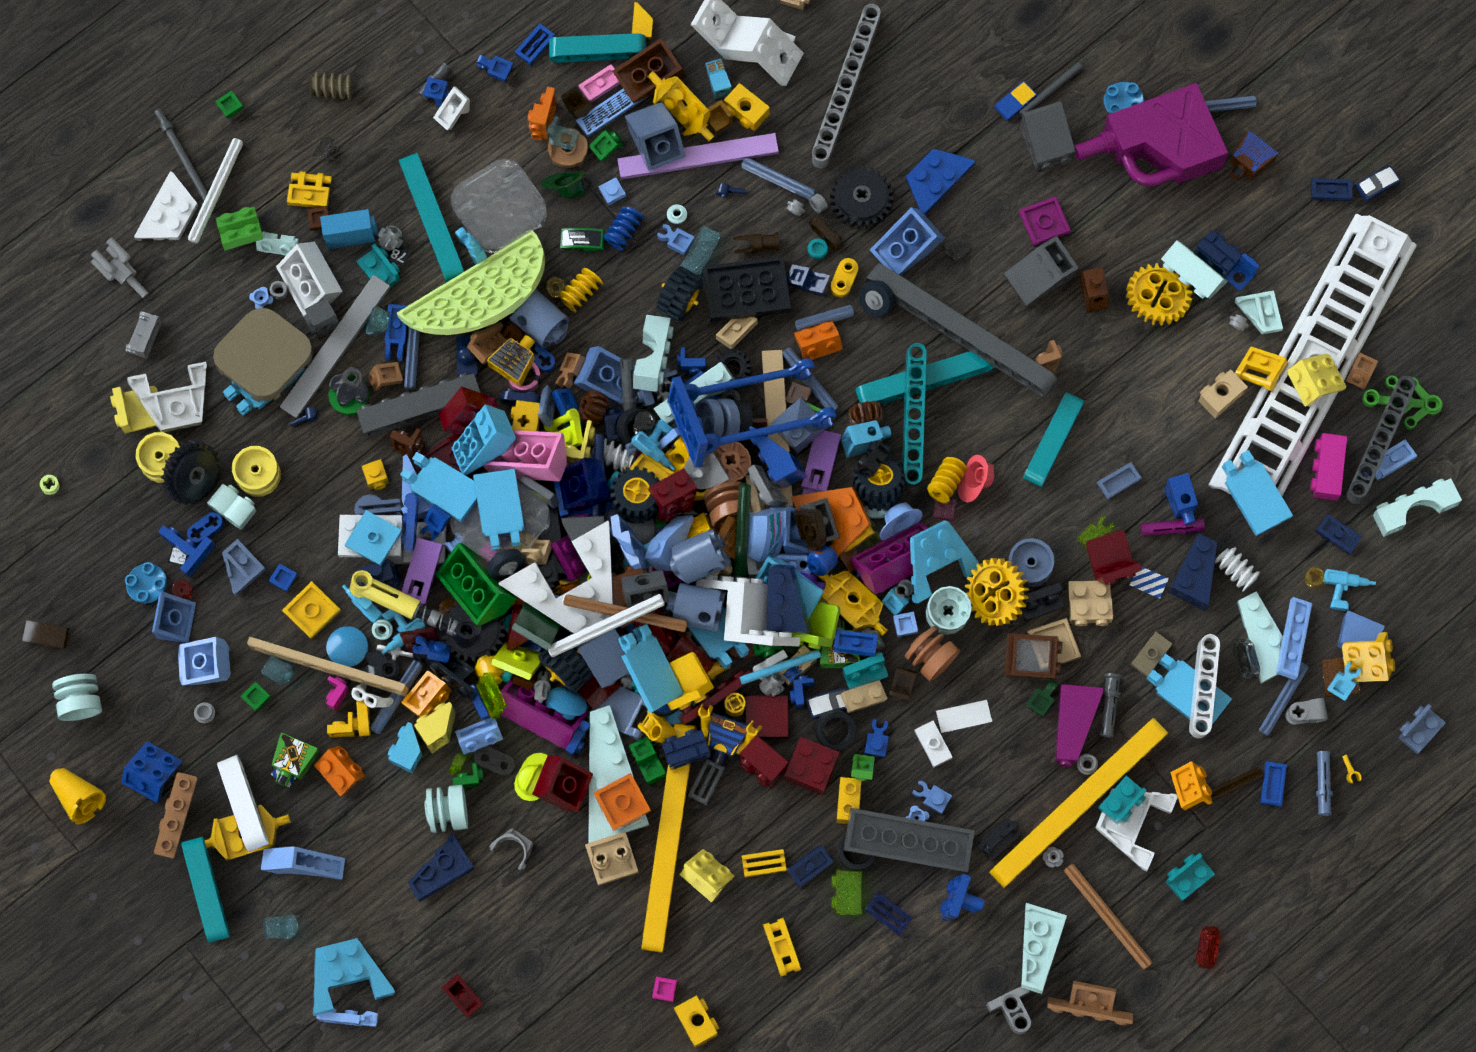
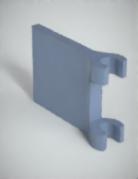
[589,684,647,741]

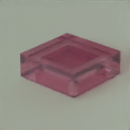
[933,499,957,521]

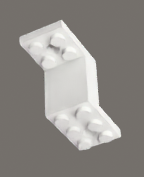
[691,0,804,86]
[696,575,800,646]

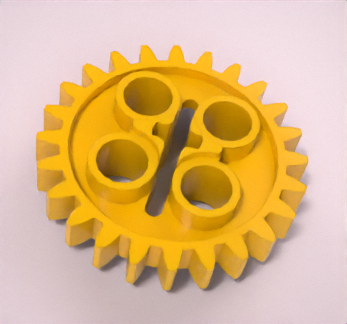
[1126,263,1192,326]
[965,558,1029,626]

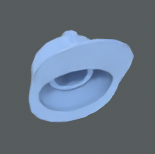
[880,502,923,540]

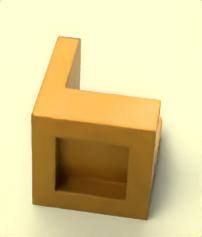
[707,100,733,134]

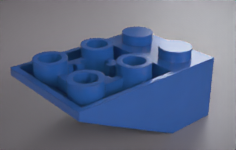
[749,426,807,488]

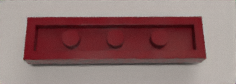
[678,670,752,724]

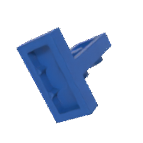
[158,525,215,578]

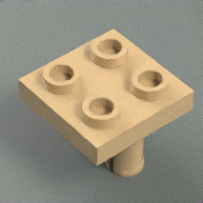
[585,832,639,886]

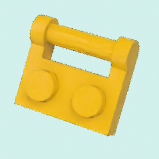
[1235,347,1288,391]

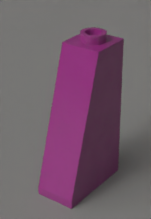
[1055,684,1103,767]

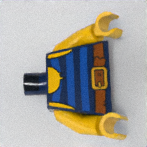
[698,704,762,765]

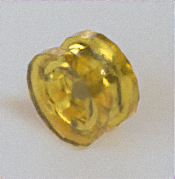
[547,277,565,297]
[1305,567,1324,587]

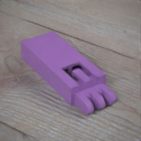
[801,430,841,494]
[402,537,444,606]

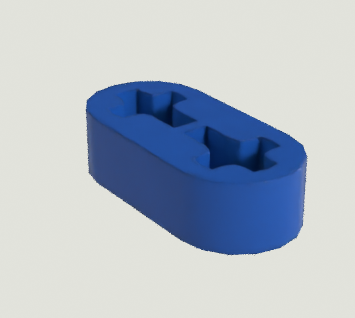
[530,342,556,373]
[187,512,224,545]

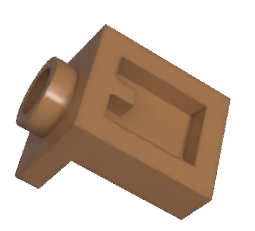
[1346,353,1378,389]
[369,362,403,391]

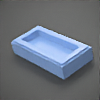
[658,427,681,452]

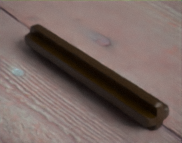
[1189,767,1264,812]

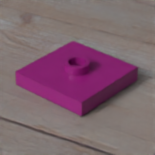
[1018,196,1071,247]

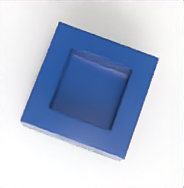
[269,563,298,593]

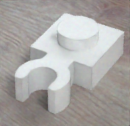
[752,650,788,672]

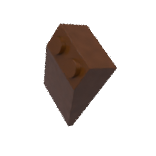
[612,37,687,103]

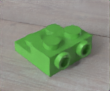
[216,206,263,251]

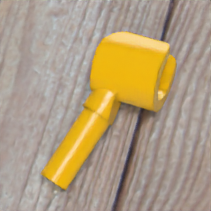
[1342,755,1361,784]

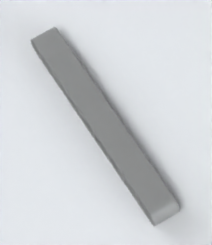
[812,4,881,168]

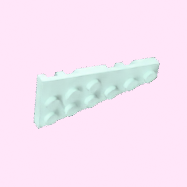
[589,705,649,843]

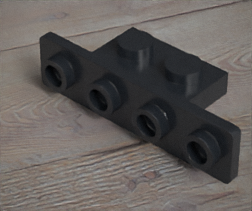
[411,643,476,701]

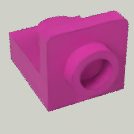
[326,676,350,711]

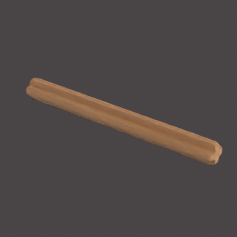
[563,594,687,632]
[1064,864,1152,969]

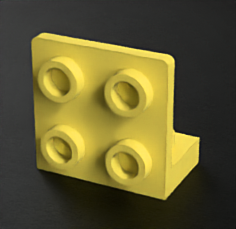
[566,420,595,471]

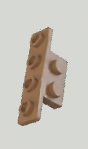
[154,772,198,859]
[1047,981,1133,1025]

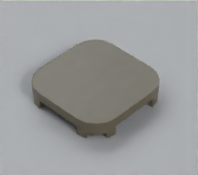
[213,308,313,402]

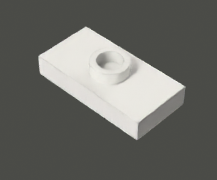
[914,721,953,768]

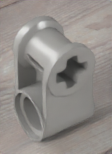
[1285,698,1328,725]

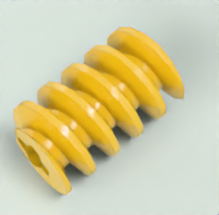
[559,268,603,313]
[927,457,967,504]

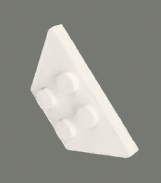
[134,171,198,241]

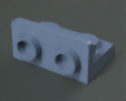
[1398,704,1446,754]

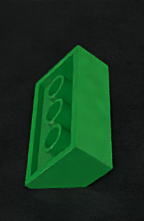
[436,542,517,626]

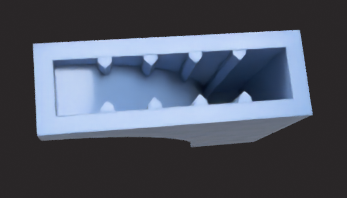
[261,847,345,880]

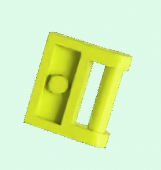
[544,408,583,448]

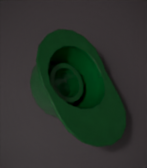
[540,171,585,199]

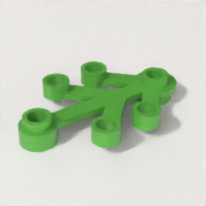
[1362,375,1443,430]

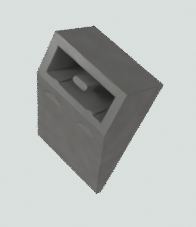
[1004,236,1079,307]

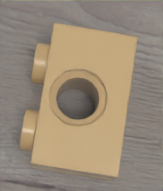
[1199,369,1248,419]

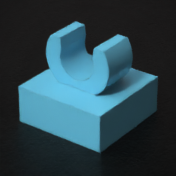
[882,587,910,615]

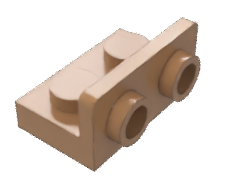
[1035,340,1063,373]

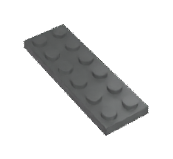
[843,808,975,872]

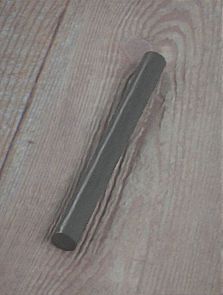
[1019,63,1083,116]

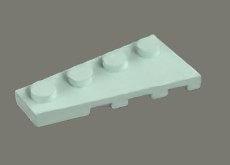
[1237,592,1283,684]
[1021,903,1067,994]

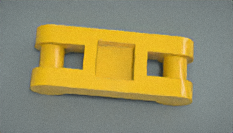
[763,918,801,977]

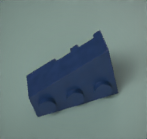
[1168,533,1217,611]
[766,564,812,633]

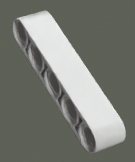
[1189,634,1220,738]
[217,755,269,852]

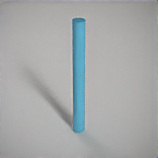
[739,649,821,685]

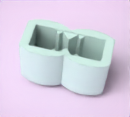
[207,484,256,530]

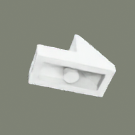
[433,86,470,130]

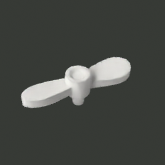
[376,645,414,661]

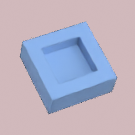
[598,177,626,206]
[893,612,918,637]

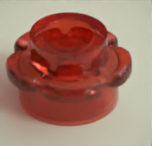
[172,580,192,599]

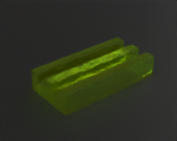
[476,672,507,719]

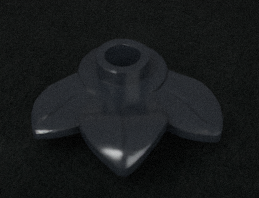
[329,367,368,406]
[362,652,400,692]

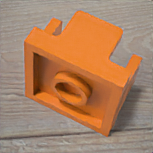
[593,773,651,831]

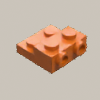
[527,87,557,140]

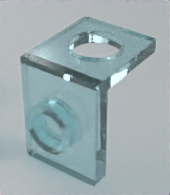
[547,116,579,151]

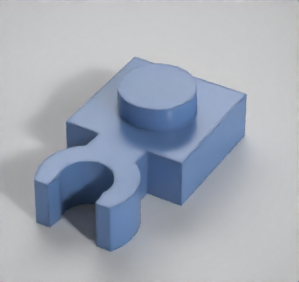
[657,224,695,256]
[912,781,952,815]

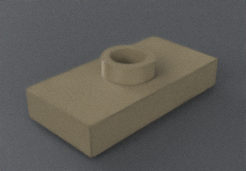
[1130,632,1172,677]

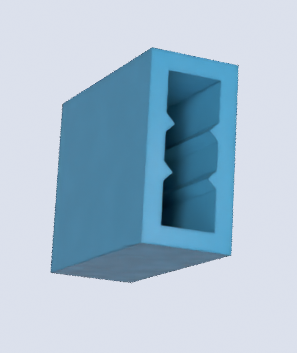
[320,209,378,249]

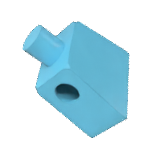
[840,420,891,458]

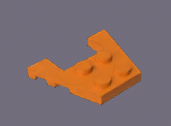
[791,487,872,558]

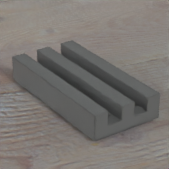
[688,759,725,806]

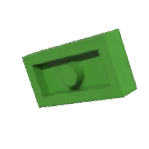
[851,754,875,781]

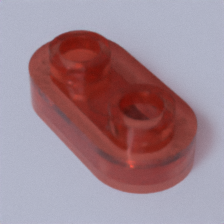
[1196,926,1221,969]

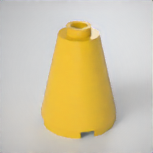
[49,768,106,825]

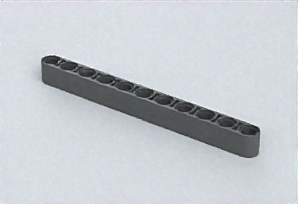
[865,263,1057,397]

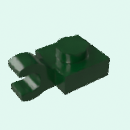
[1025,680,1058,718]

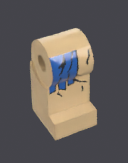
[779,645,817,685]

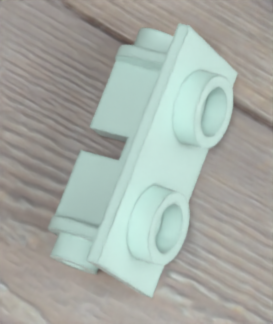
[256,231,299,256]

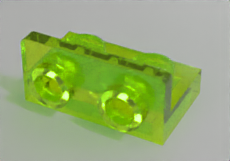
[832,869,861,915]

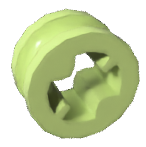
[40,475,60,495]

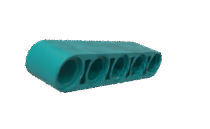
[549,34,646,63]
[1023,392,1085,487]
[182,836,230,943]

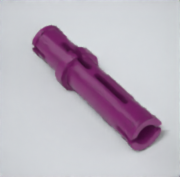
[1141,518,1205,536]

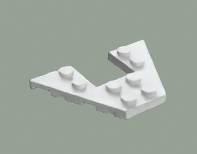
[499,521,613,634]

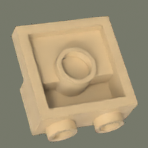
[1068,581,1113,627]

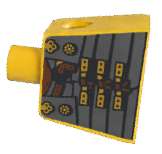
[487,335,535,387]

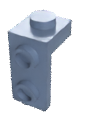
[635,368,678,407]

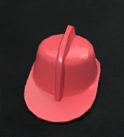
[958,455,995,503]

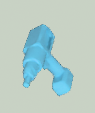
[455,227,487,265]
[631,419,675,470]
[1323,569,1376,611]
[342,584,383,624]
[381,609,426,655]

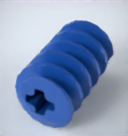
[604,206,645,251]

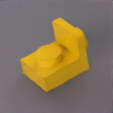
[362,459,390,490]
[327,712,358,738]

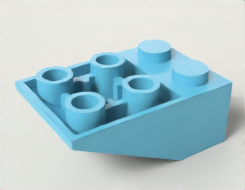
[451,404,516,476]
[755,557,824,619]

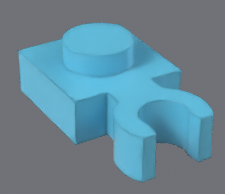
[1327,661,1362,701]

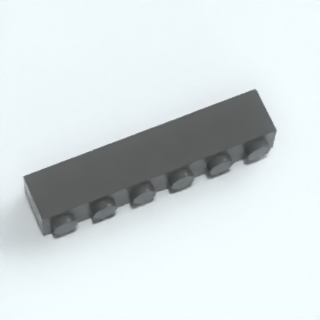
[357,373,480,439]

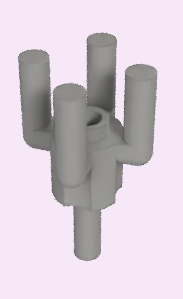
[91,237,149,299]

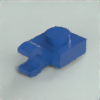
[477,55,513,82]
[413,636,450,663]

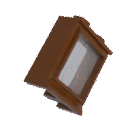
[1005,633,1063,680]

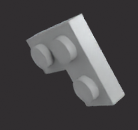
[748,465,788,507]

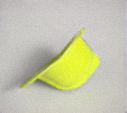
[514,753,548,801]

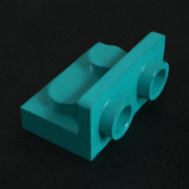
[356,244,400,287]
[842,652,888,690]
[1098,776,1147,825]
[1166,853,1215,901]

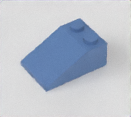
[870,207,945,276]
[574,346,637,406]

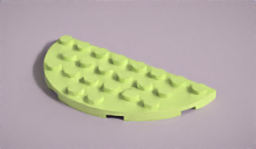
[397,230,545,335]

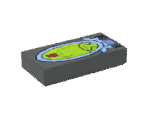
[519,475,559,509]

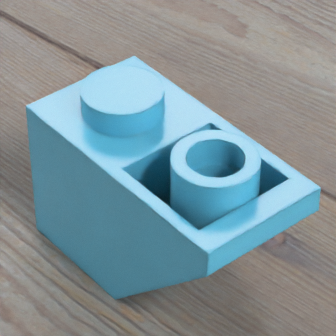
[388,722,422,774]

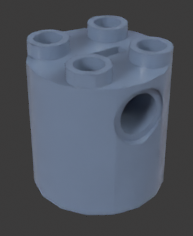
[510,289,569,348]
[669,530,731,584]
[666,583,726,632]

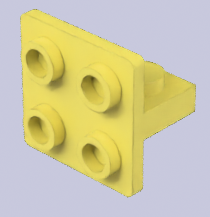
[680,849,734,902]

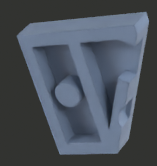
[222,539,266,596]

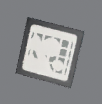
[168,545,188,566]

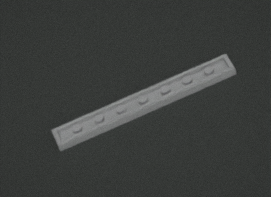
[280,275,391,419]

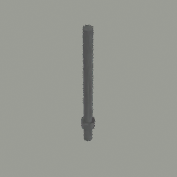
[154,108,216,210]

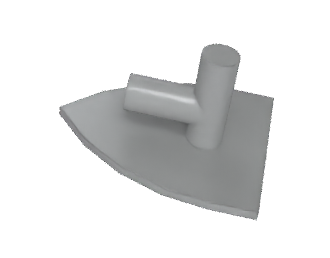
[684,452,729,489]

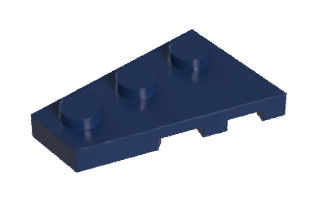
[408,833,474,902]

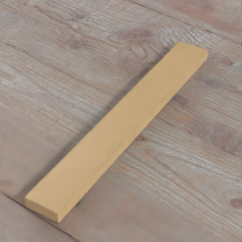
[762,350,793,508]
[247,637,409,696]

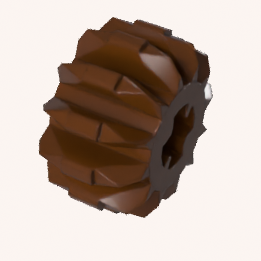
[578,390,608,426]
[849,401,883,425]

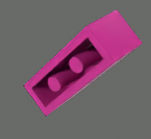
[1310,433,1347,501]

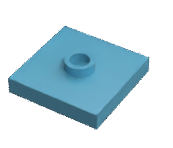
[345,510,402,566]

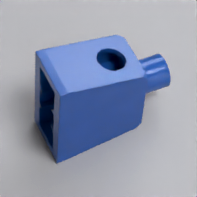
[1164,473,1198,526]

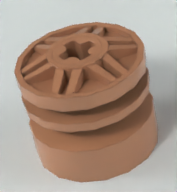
[713,442,751,482]
[703,481,753,533]
[904,626,960,682]

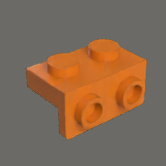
[794,320,842,360]
[314,746,365,797]

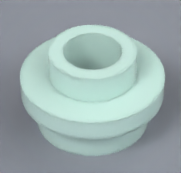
[667,204,687,224]
[372,619,393,640]

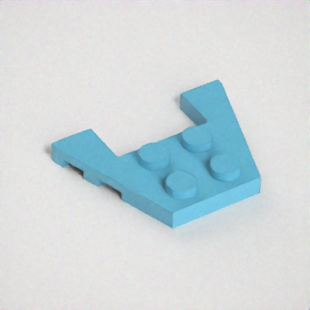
[910,520,980,603]
[313,938,395,1016]

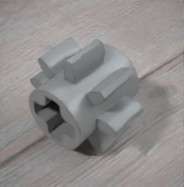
[378,225,403,250]
[654,377,671,401]
[759,672,785,697]

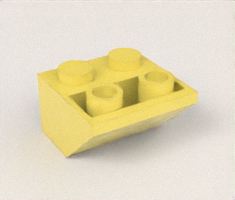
[414,702,456,754]

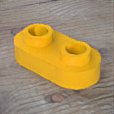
[831,258,858,298]

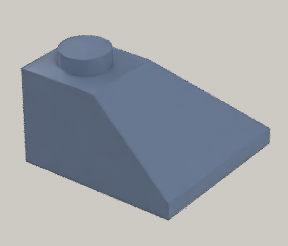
[770,397,827,454]

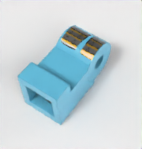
[705,59,732,100]

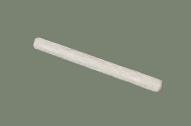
[188,138,243,243]
[548,594,664,657]

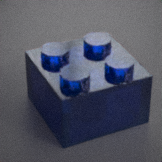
[559,458,610,511]

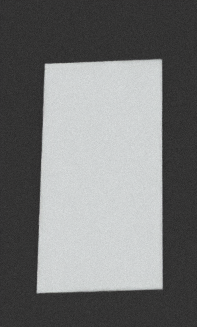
[936,700,992,733]

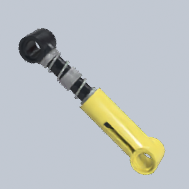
[350,570,477,647]

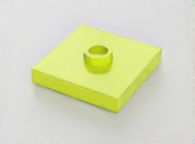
[491,642,541,680]

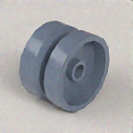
[695,398,740,437]
[1008,538,1055,589]

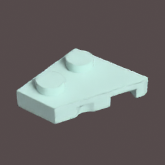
[1235,291,1283,335]

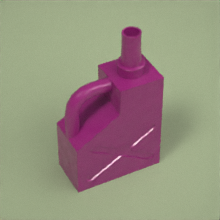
[1074,83,1228,187]

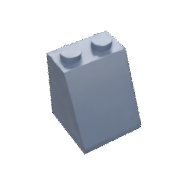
[625,102,686,171]
[572,616,630,688]

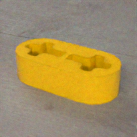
[356,700,371,736]

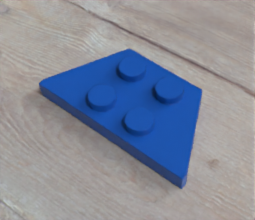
[906,149,975,215]

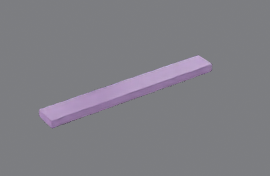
[617,133,779,180]

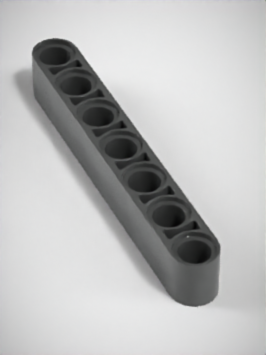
[1347,376,1416,504]

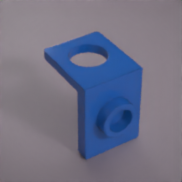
[1225,253,1259,291]

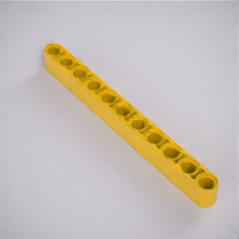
[989,718,1168,888]
[642,723,696,952]

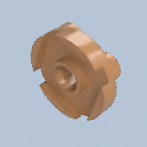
[548,128,588,168]

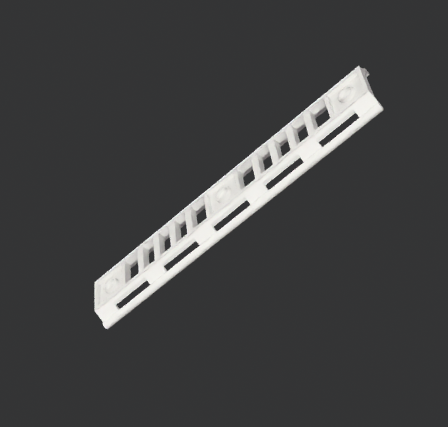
[1208,214,1417,496]

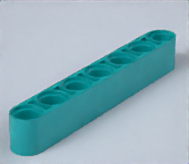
[398,153,464,282]
[902,343,927,486]
[855,351,995,405]

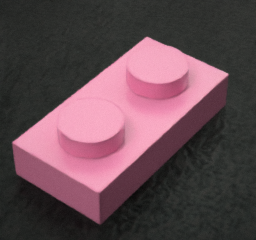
[578,64,620,103]

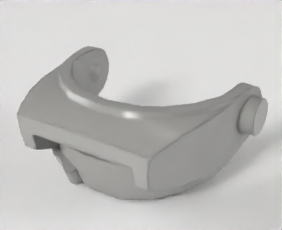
[490,828,533,871]

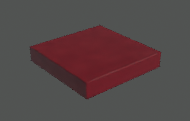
[746,696,788,738]

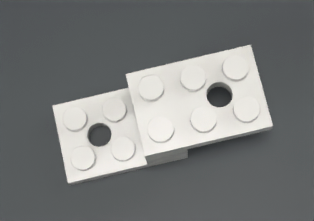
[338,515,447,564]

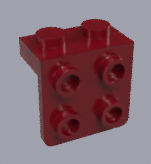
[648,468,697,523]
[1086,530,1142,585]

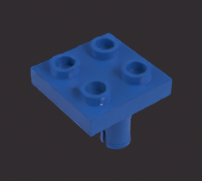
[940,874,985,921]

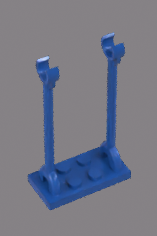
[667,358,837,468]

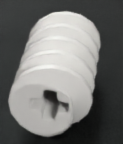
[590,438,637,473]
[1214,547,1260,592]

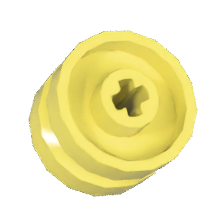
[136,432,180,483]
[232,446,281,497]

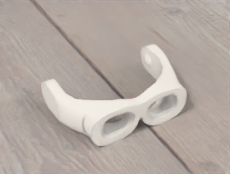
[352,683,394,708]

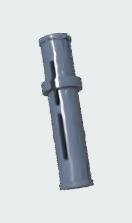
[1316,751,1333,816]

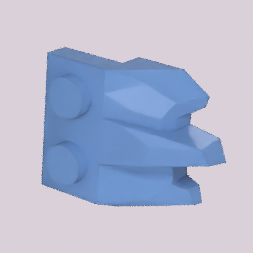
[609,514,647,569]

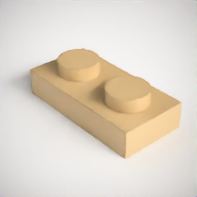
[716,317,758,349]
[840,680,888,714]

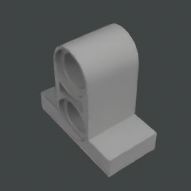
[986,987,1031,1035]

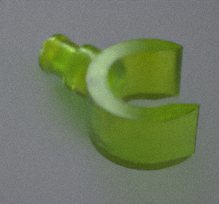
[449,751,469,775]

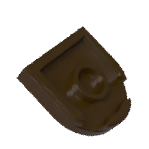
[794,508,826,551]

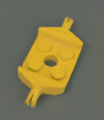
[647,71,714,142]
[815,571,888,636]
[204,805,291,861]

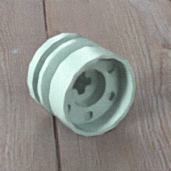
[925,586,972,635]
[52,674,102,721]
[425,784,468,833]

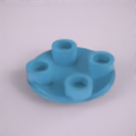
[1104,82,1144,114]
[125,562,167,603]
[326,627,369,667]
[546,687,587,720]

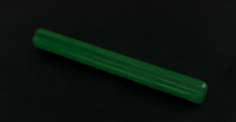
[734,483,751,580]

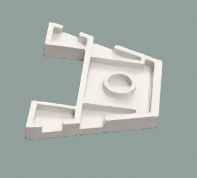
[127,362,207,432]
[1095,788,1178,872]

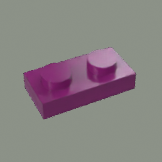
[550,535,587,581]

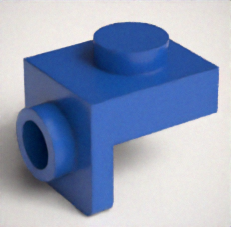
[423,77,450,108]
[677,347,706,375]
[790,676,814,709]

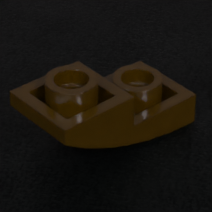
[22,620,70,649]

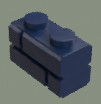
[1194,230,1242,278]
[662,729,710,771]

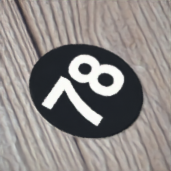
[388,246,409,266]

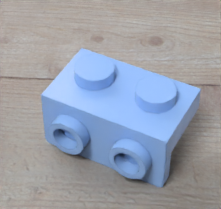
[455,716,503,754]

